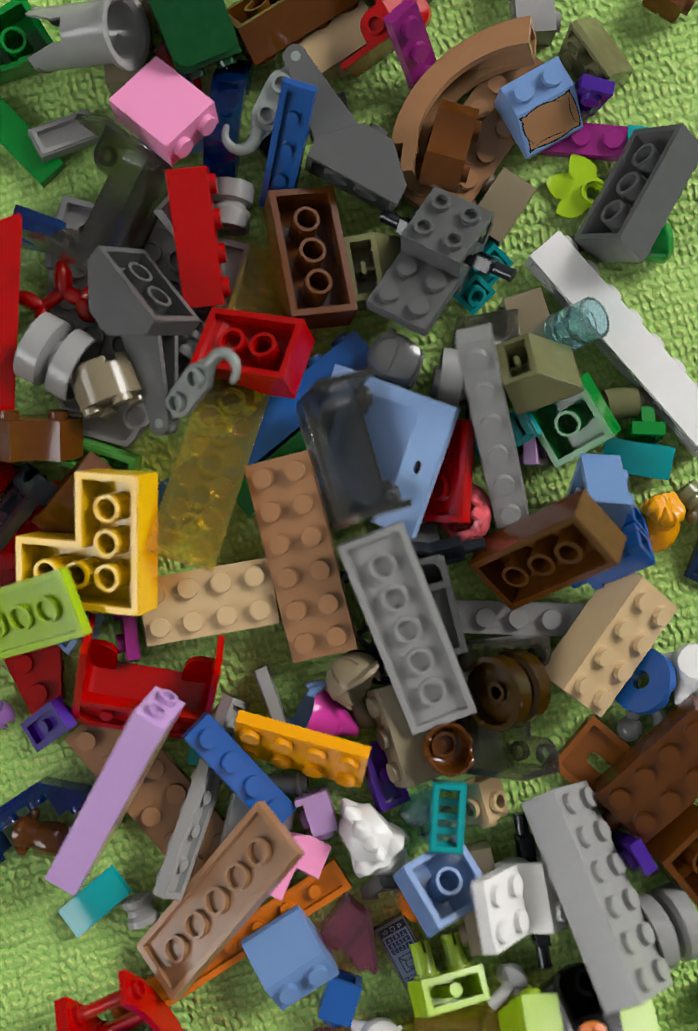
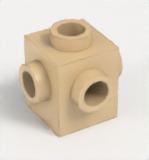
[455,773,510,829]

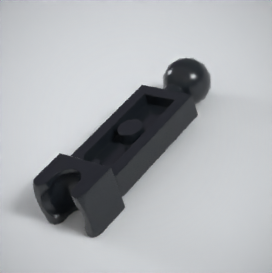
[0,463,57,552]

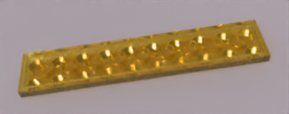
[145,244,283,572]

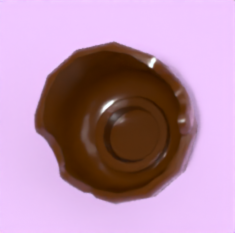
[422,722,475,777]

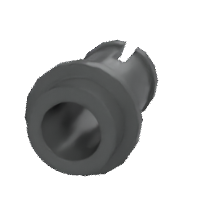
[267,770,309,797]

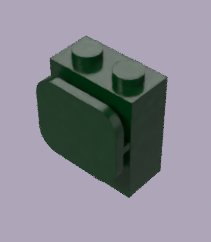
[147,0,242,82]

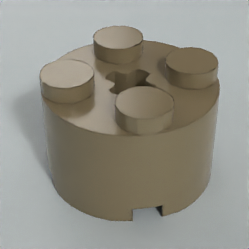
[69,352,143,419]

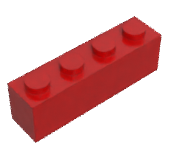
[165,165,231,308]

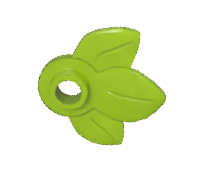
[545,154,605,219]

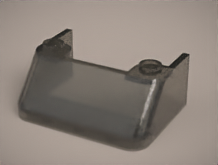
[22,113,173,273]
[296,368,413,532]

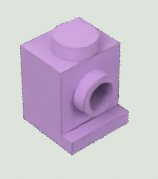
[294,784,339,841]

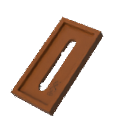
[549,714,695,837]

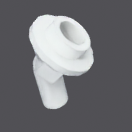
[486,962,529,1011]

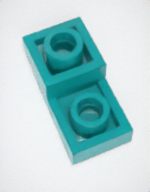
[453,239,514,316]
[603,437,676,480]
[58,865,133,938]

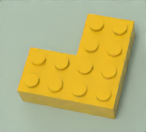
[15,468,158,616]

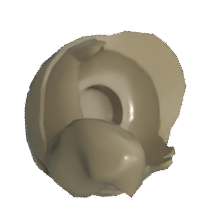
[326,651,382,729]

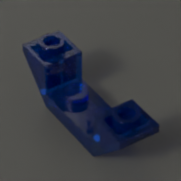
[203,59,254,178]
[0,776,93,863]

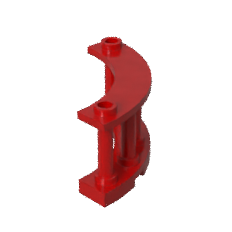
[54,969,184,1031]

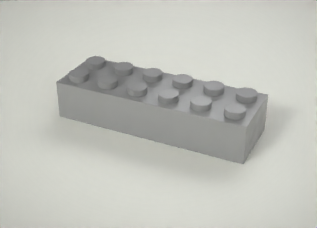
[521,780,673,1015]

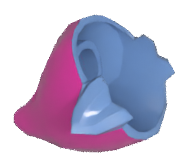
[288,680,360,736]

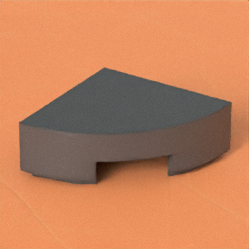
[360,874,401,900]

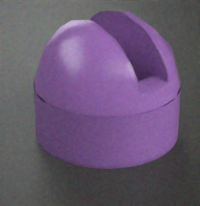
[0,700,16,729]

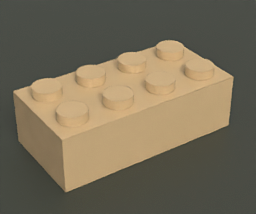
[142,558,282,647]
[544,573,678,718]

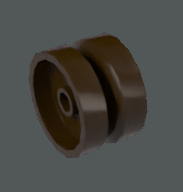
[464,649,551,731]

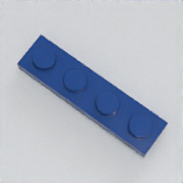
[258,77,318,208]
[181,712,297,824]

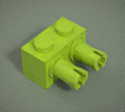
[407,931,491,1018]

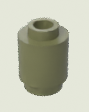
[600,384,645,421]

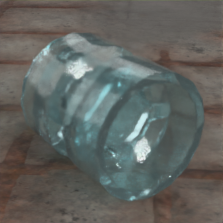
[544,297,610,351]
[397,783,457,846]

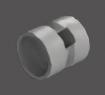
[213,177,255,236]

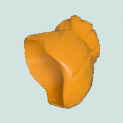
[637,491,686,553]

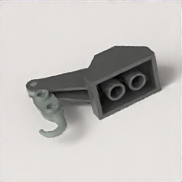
[221,44,407,212]
[87,245,241,436]

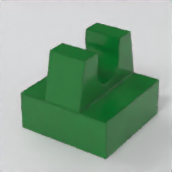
[624,406,666,443]

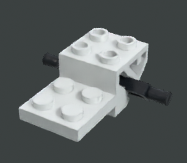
[471,812,569,969]

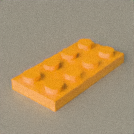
[234,710,371,788]

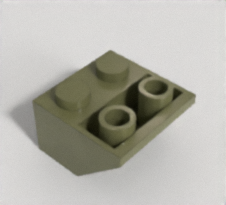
[558,17,634,92]
[344,232,401,311]
[496,333,584,415]

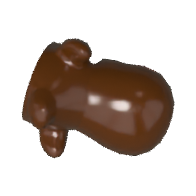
[12,807,70,857]

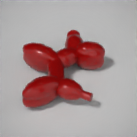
[19,260,96,324]

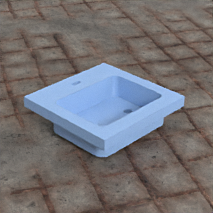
[307,364,461,539]

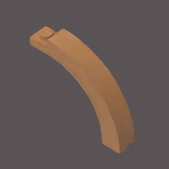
[392,15,537,190]

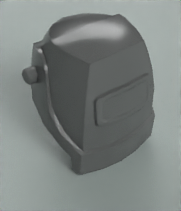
[366,328,424,390]

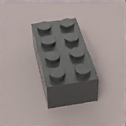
[573,123,698,263]

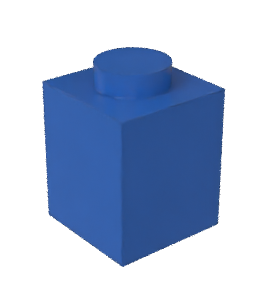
[318,969,362,1028]

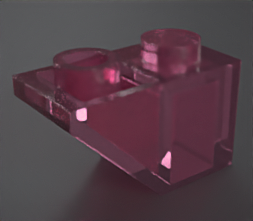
[320,892,379,975]

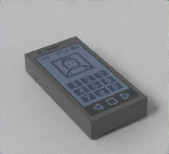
[374,912,419,990]

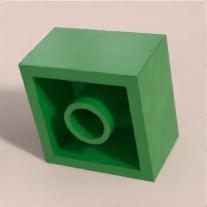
[530,372,621,468]

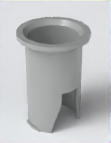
[25,0,150,73]

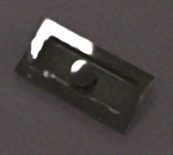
[452,309,520,349]

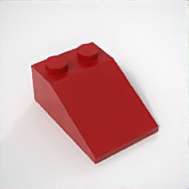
[190,307,315,399]

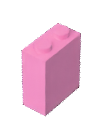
[108,56,219,166]

